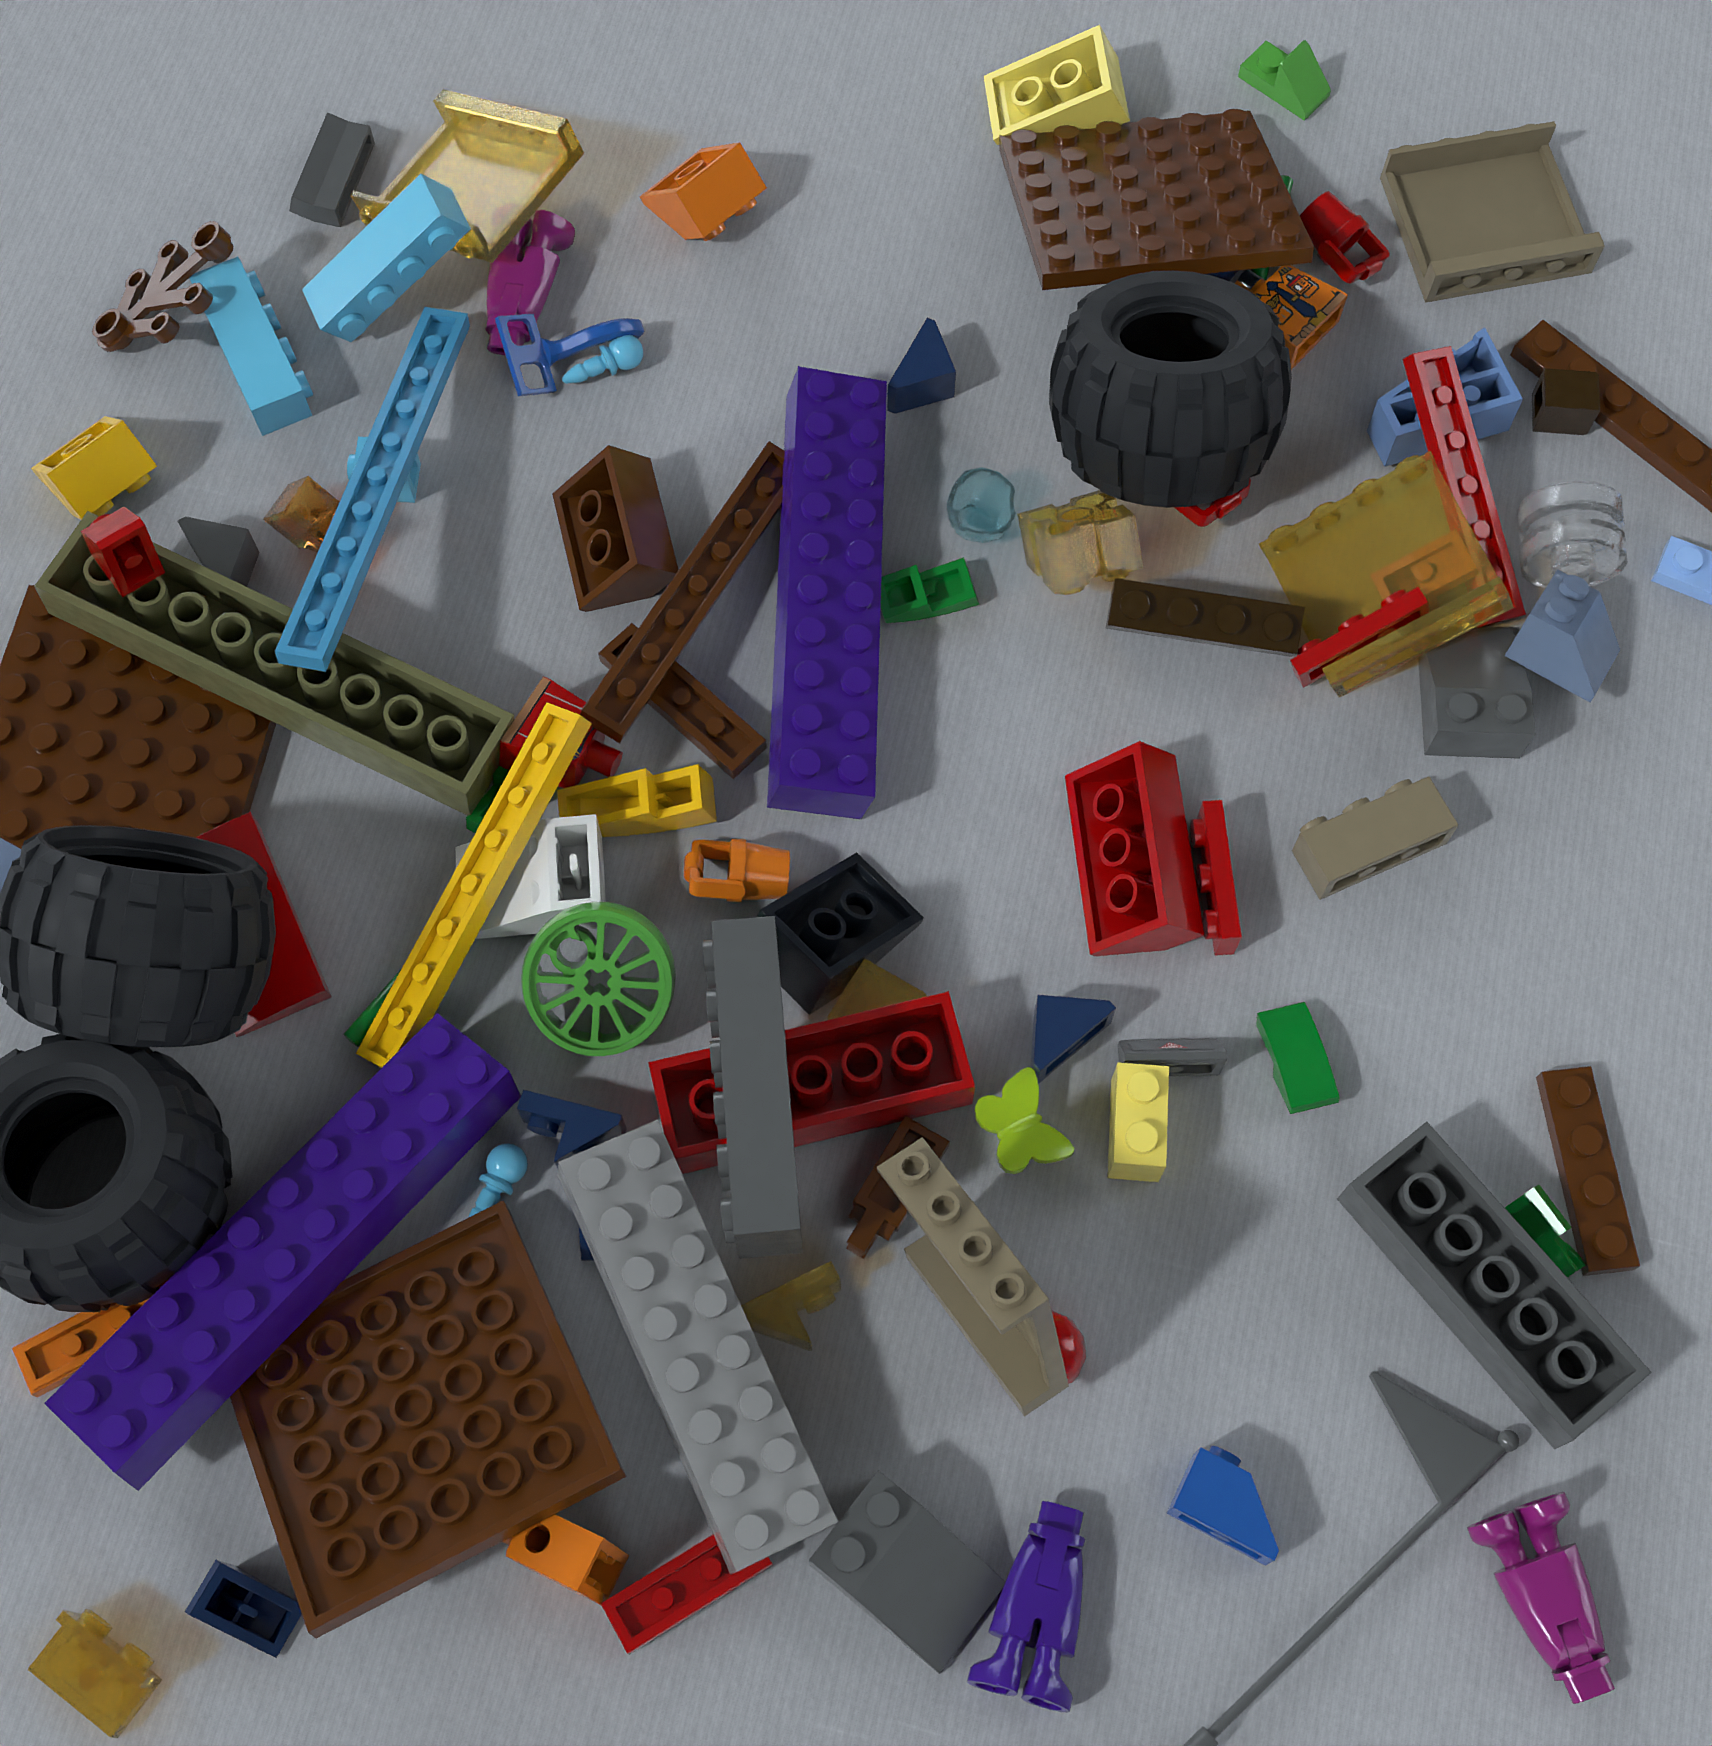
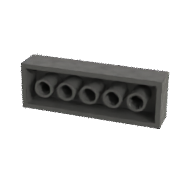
[703,916,803,1259]
[1337,1121,1652,1450]

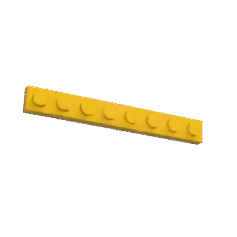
[355,702,592,1068]

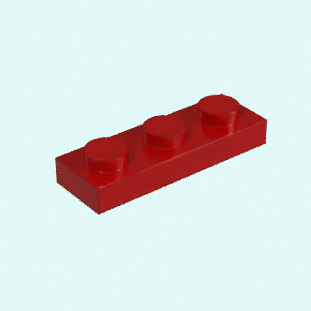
[1290,586,1430,688]
[1190,800,1242,956]
[600,1534,773,1655]

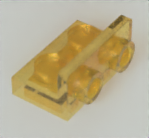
[27,1608,162,1738]

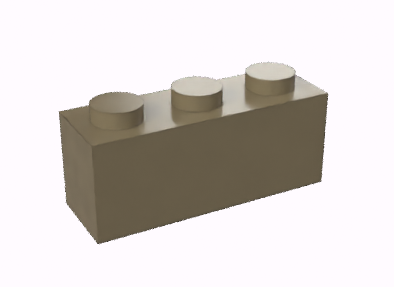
[1292,776,1459,900]

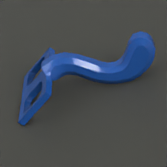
[495,314,645,397]

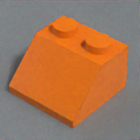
[640,142,767,241]

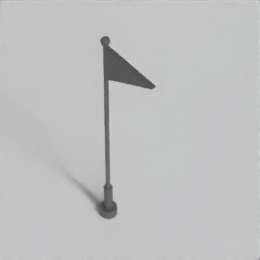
[1183,1372,1519,1746]

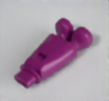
[485,207,575,355]
[1467,1492,1615,1704]

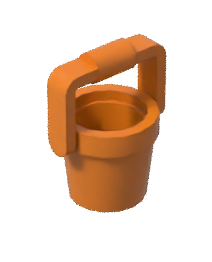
[684,839,790,902]

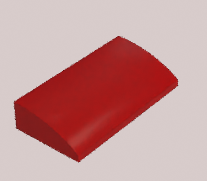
[196,812,332,1037]

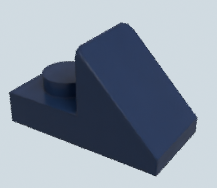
[517,1089,627,1169]

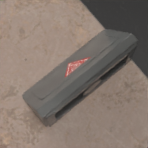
[1117,1038,1228,1076]

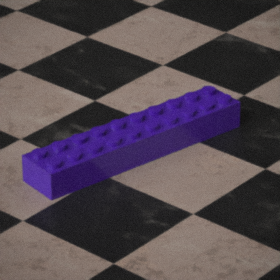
[767,366,887,819]
[44,1013,521,1491]

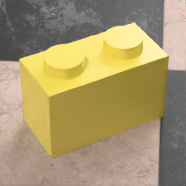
[1107,1062,1169,1182]

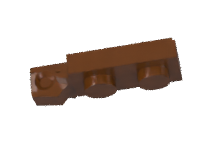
[846,1116,950,1259]

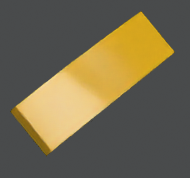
[557,764,717,837]

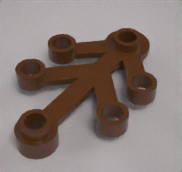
[92,221,234,352]

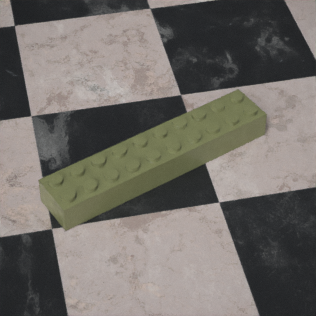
[34,511,514,816]

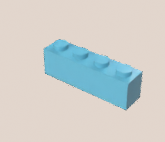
[302,174,471,342]
[189,256,313,436]

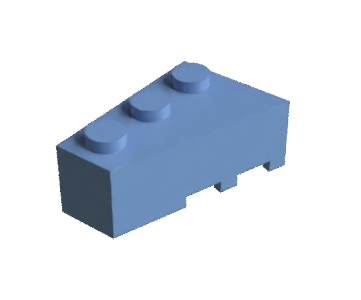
[1367,327,1523,467]

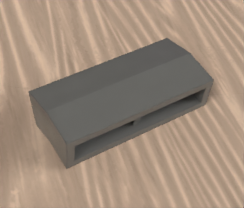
[289,112,375,227]

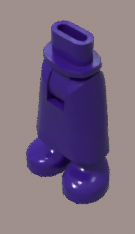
[967,1501,1086,1713]

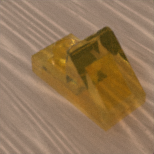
[741,1261,841,1351]

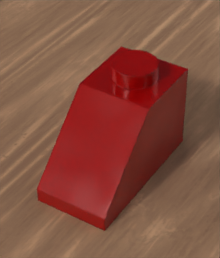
[81,507,165,597]

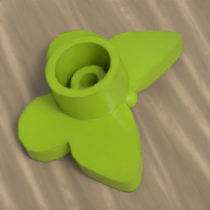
[974,1067,1075,1174]

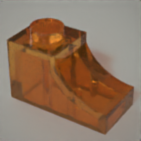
[263,476,340,553]

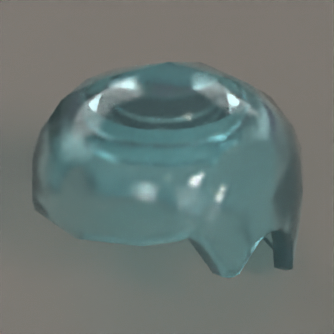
[946,467,1016,543]

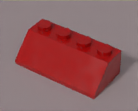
[1065,741,1204,957]

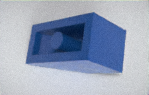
[1166,1446,1279,1566]

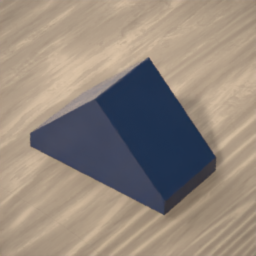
[887,317,956,414]
[1031,995,1116,1084]
[185,1559,302,1658]

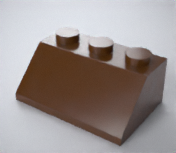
[552,445,679,612]

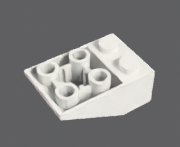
[455,814,607,939]

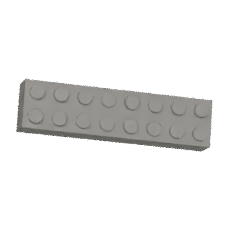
[557,1120,838,1574]

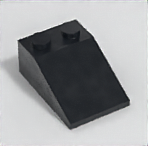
[756,852,924,1015]

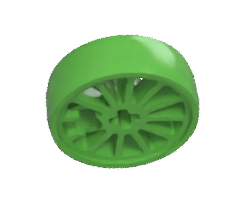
[521,902,676,1056]

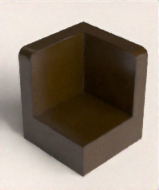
[1532,368,1600,435]

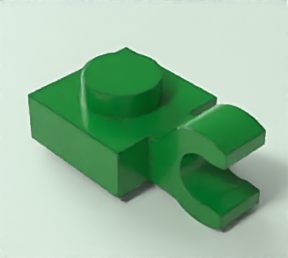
[1505,1185,1585,1278]

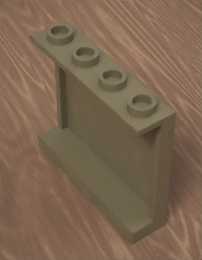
[1380,121,1605,303]
[877,1137,1069,1417]

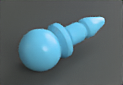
[562,335,643,384]
[469,1143,528,1217]

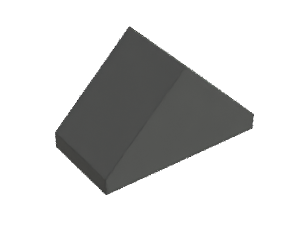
[177,516,260,587]

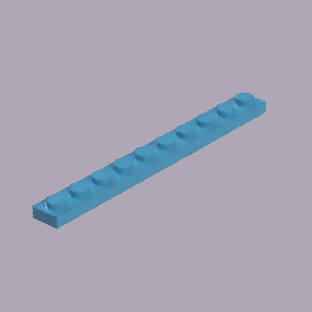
[275,307,470,672]

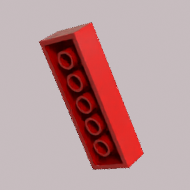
[648,991,975,1174]

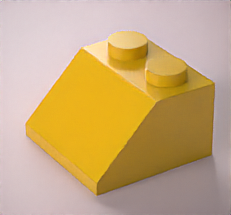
[31,416,157,520]

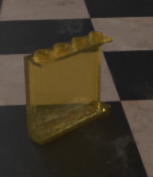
[350,89,584,263]
[1259,451,1514,698]

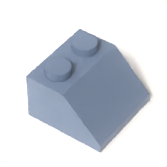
[1505,569,1620,703]

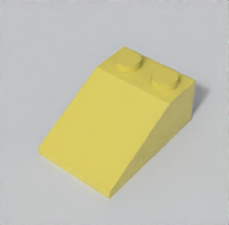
[984,25,1130,145]

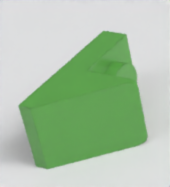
[1238,40,1331,121]

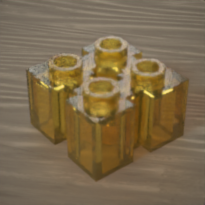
[1017,490,1144,595]

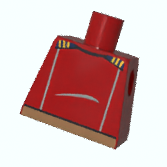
[499,676,623,788]

